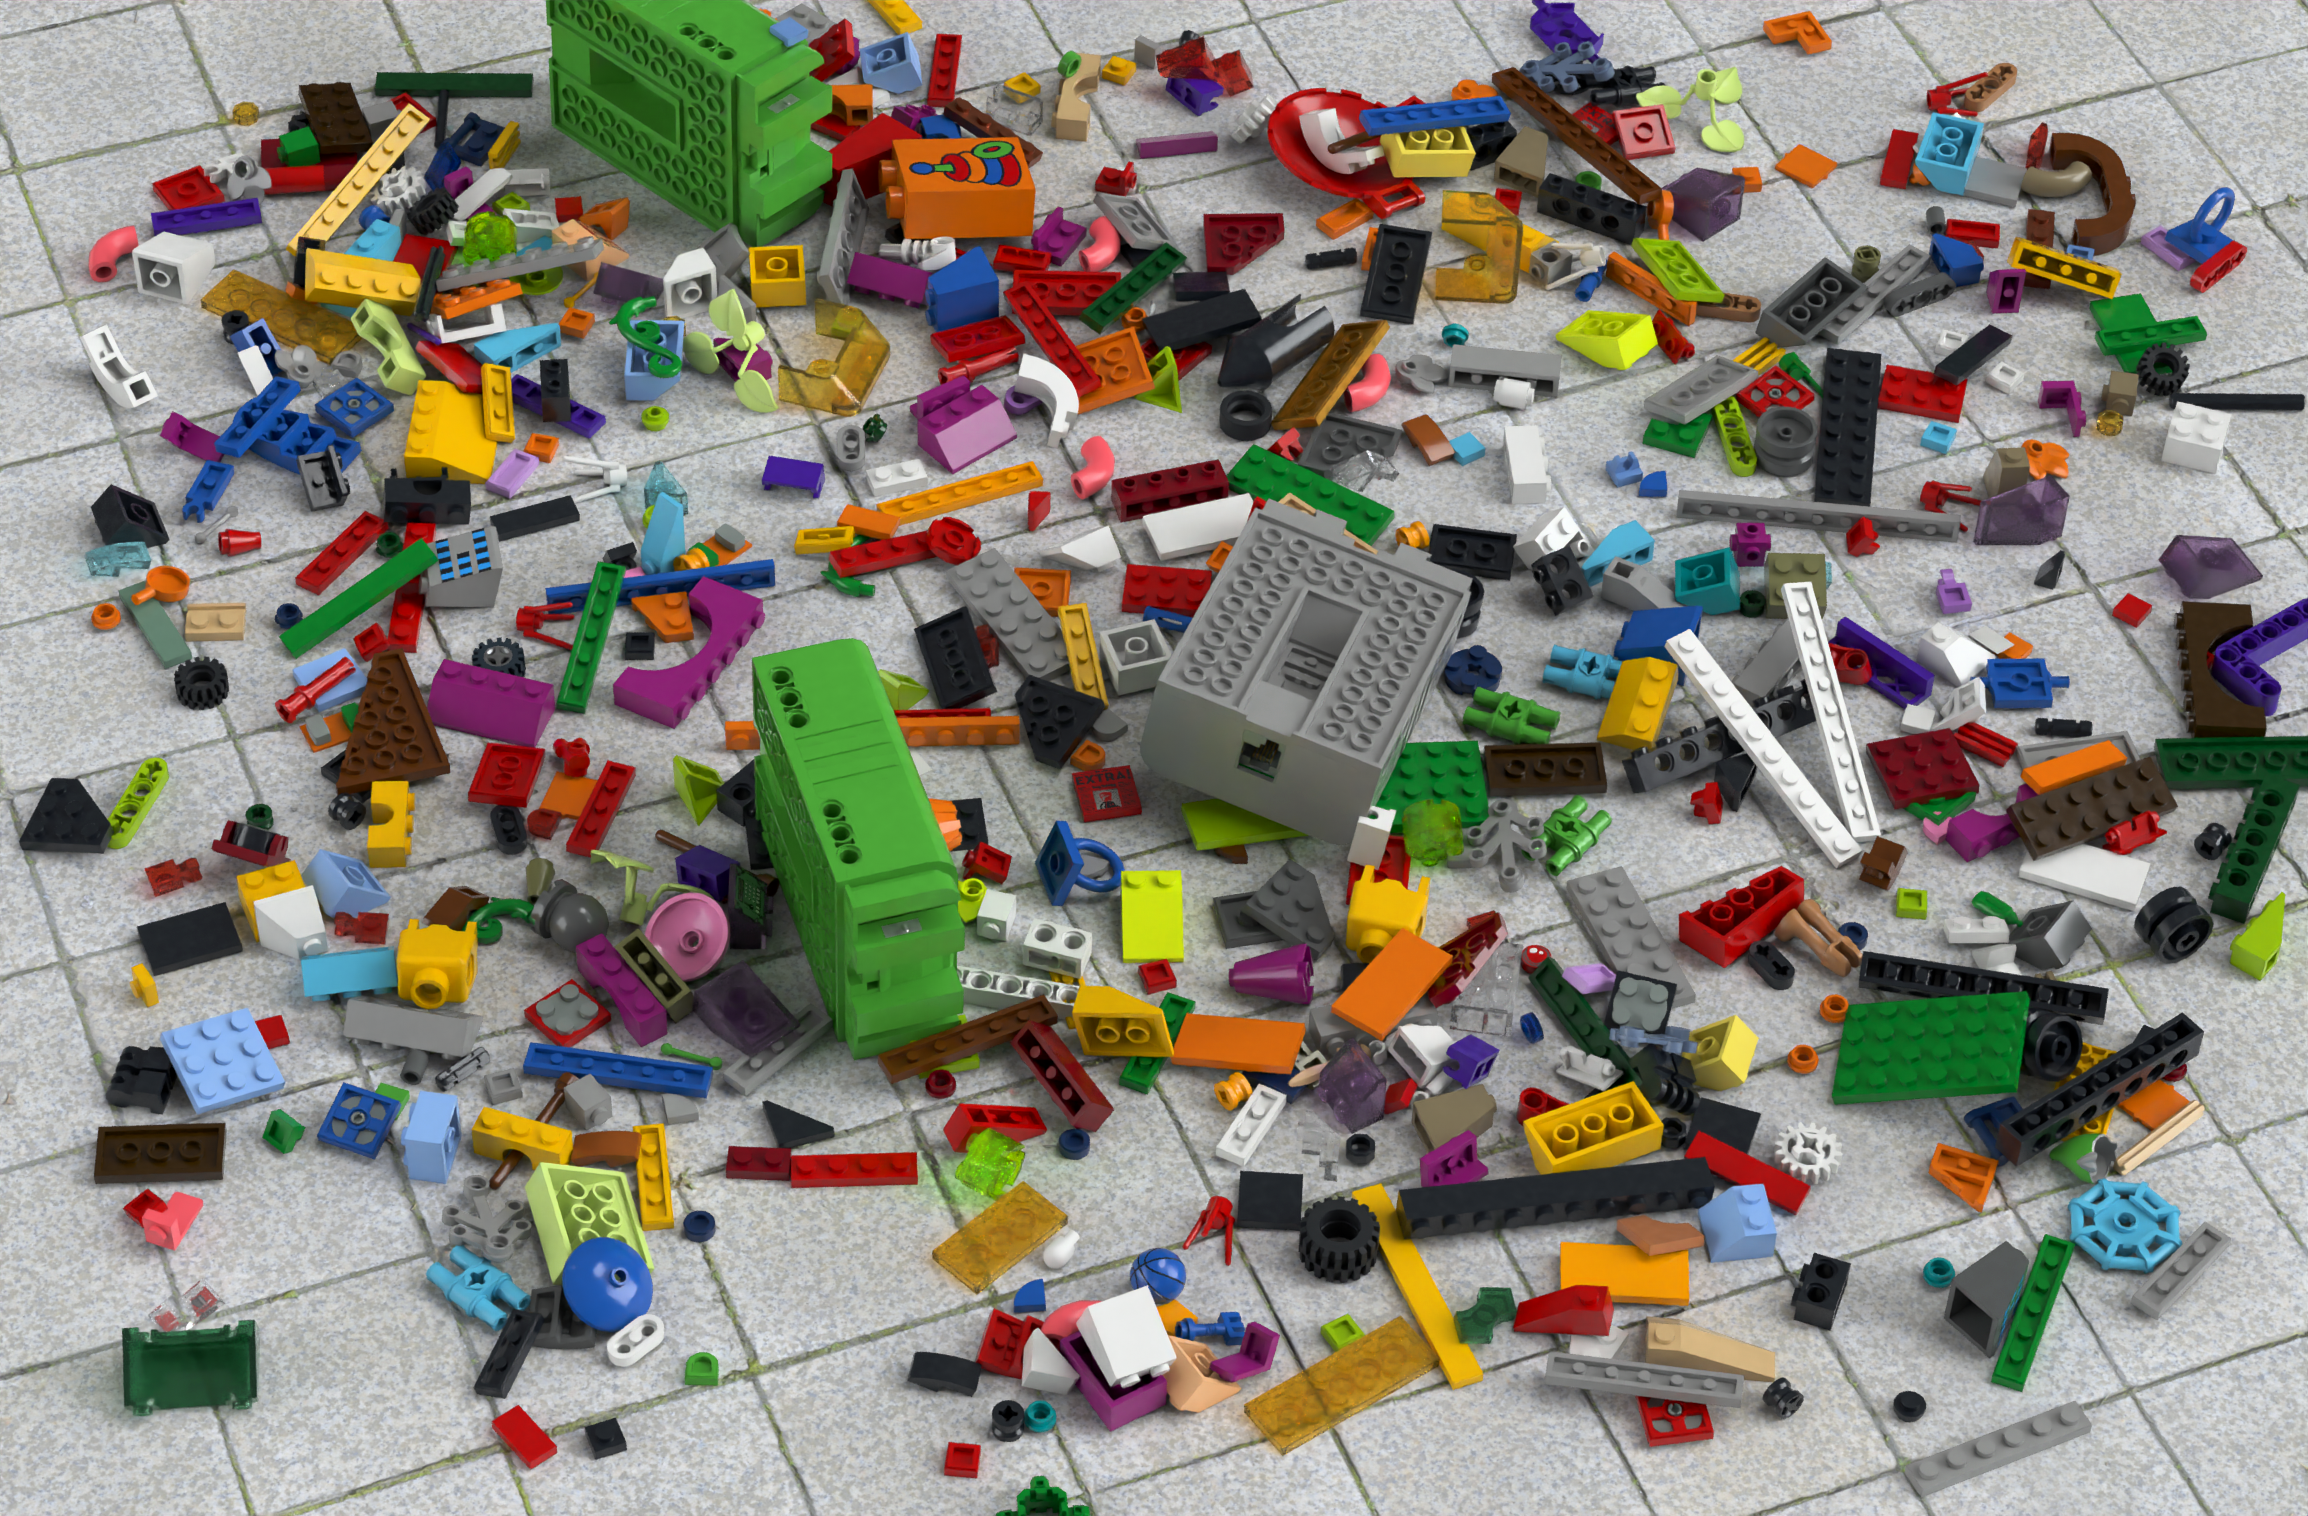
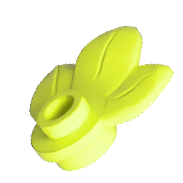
[958,878,987,923]

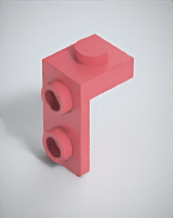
[142,1192,203,1251]

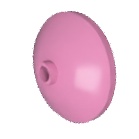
[645,893,730,982]

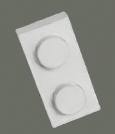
[866,459,928,497]
[1944,916,2010,943]

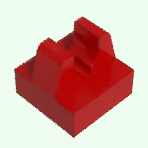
[1267,427,1303,462]
[1846,517,1880,557]
[1690,782,1723,824]

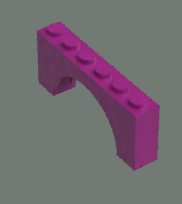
[613,576,765,729]

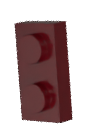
[726,1146,792,1181]

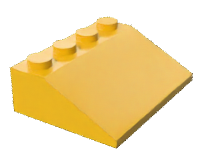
[404,380,498,484]

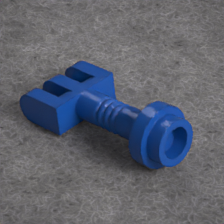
[1175,1312,1245,1346]

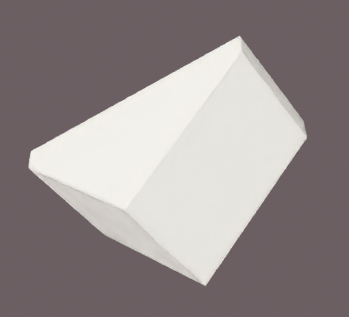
[1022,1328,1080,1395]

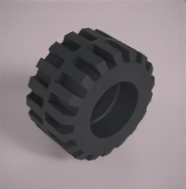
[1298,1196,1380,1283]

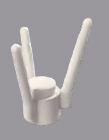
[1546,242,1606,290]
[563,456,627,503]

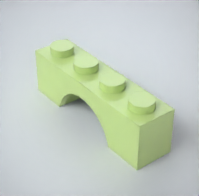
[350,298,426,396]

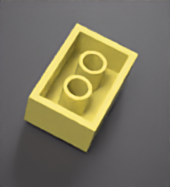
[1379,126,1476,177]

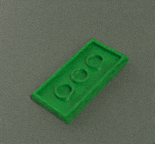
[2089,293,2172,374]

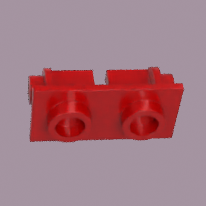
[1652,310,1695,365]
[2102,810,2167,855]

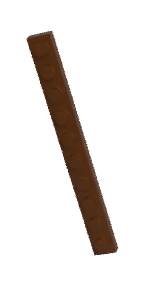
[1492,67,1662,205]

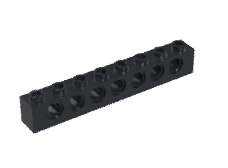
[1622,679,1816,794]
[1859,951,2109,1025]
[1995,1012,2204,1167]

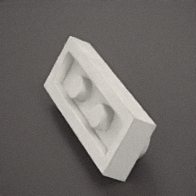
[1216,1084,1287,1167]

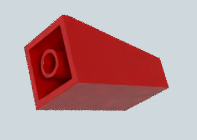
[819,113,922,207]

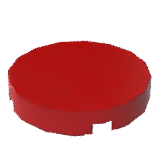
[926,517,981,565]

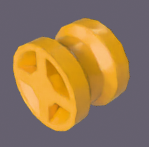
[1395,521,1429,549]
[673,548,709,571]
[1214,1072,1253,1111]

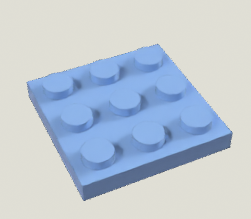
[160,1008,285,1115]

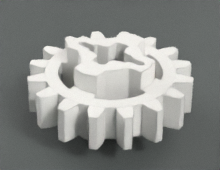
[1231,94,1278,144]
[368,166,427,215]
[1773,1122,1843,1184]

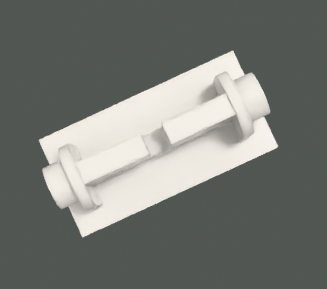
[497,168,550,197]
[1556,1045,1623,1091]

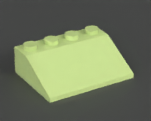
[525,1162,654,1285]

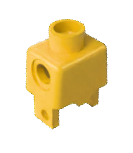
[1345,864,1430,963]
[396,919,478,1009]

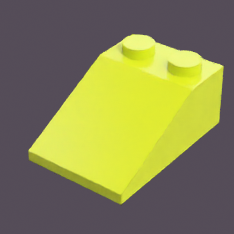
[1555,310,1658,370]
[1120,870,1184,963]

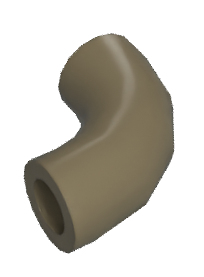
[2021,161,2092,197]

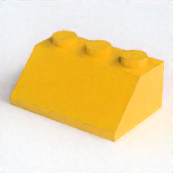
[1597,657,1678,750]

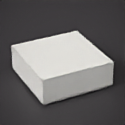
[1935,329,1969,357]
[1985,361,2024,394]
[1900,704,1936,734]

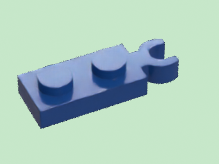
[182,460,235,523]

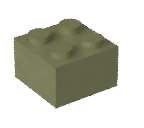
[1764,553,1827,619]

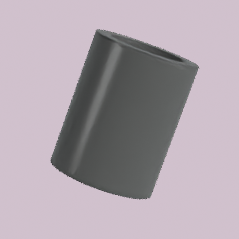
[1926,206,1946,235]
[400,1049,429,1085]

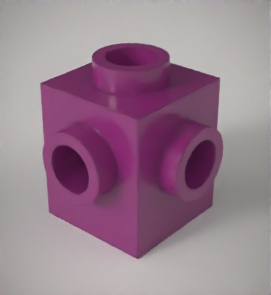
[1729,523,1771,567]

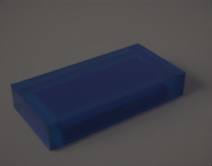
[424,142,462,192]

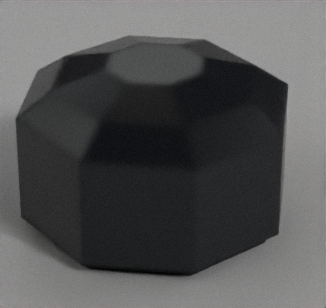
[1661,1117,1687,1148]
[1346,1134,1375,1165]

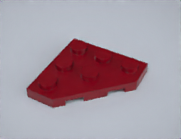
[1203,213,1285,275]
[1428,912,1508,1008]

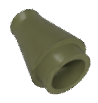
[525,858,555,905]

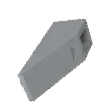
[1601,556,1687,611]

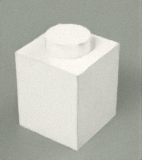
[977,889,1016,941]

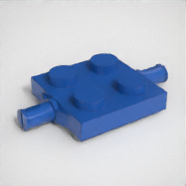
[1970,658,2070,709]

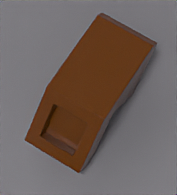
[422,886,490,931]

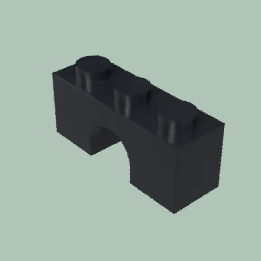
[383,478,471,524]

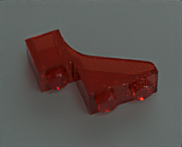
[1156,36,1254,97]

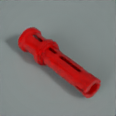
[938,347,1019,385]
[275,657,356,723]

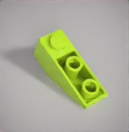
[2229,892,2285,981]

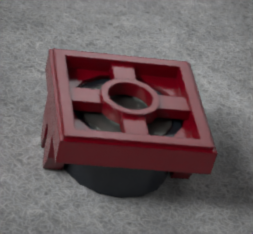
[211,820,291,867]

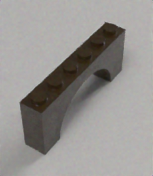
[2174,601,2267,738]

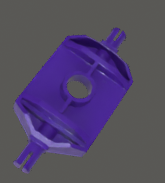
[1530,0,1604,64]

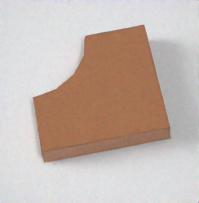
[1617,1215,1705,1256]

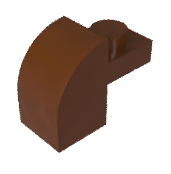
[1859,836,1908,891]

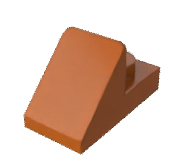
[579,197,630,240]

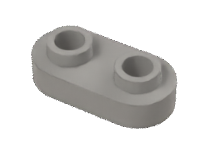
[837,425,865,472]

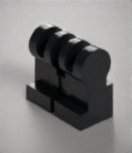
[1629,1043,1700,1116]
[105,1046,178,1115]

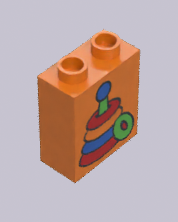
[878,137,1036,239]

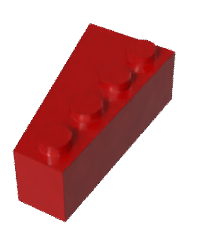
[1679,866,1804,968]

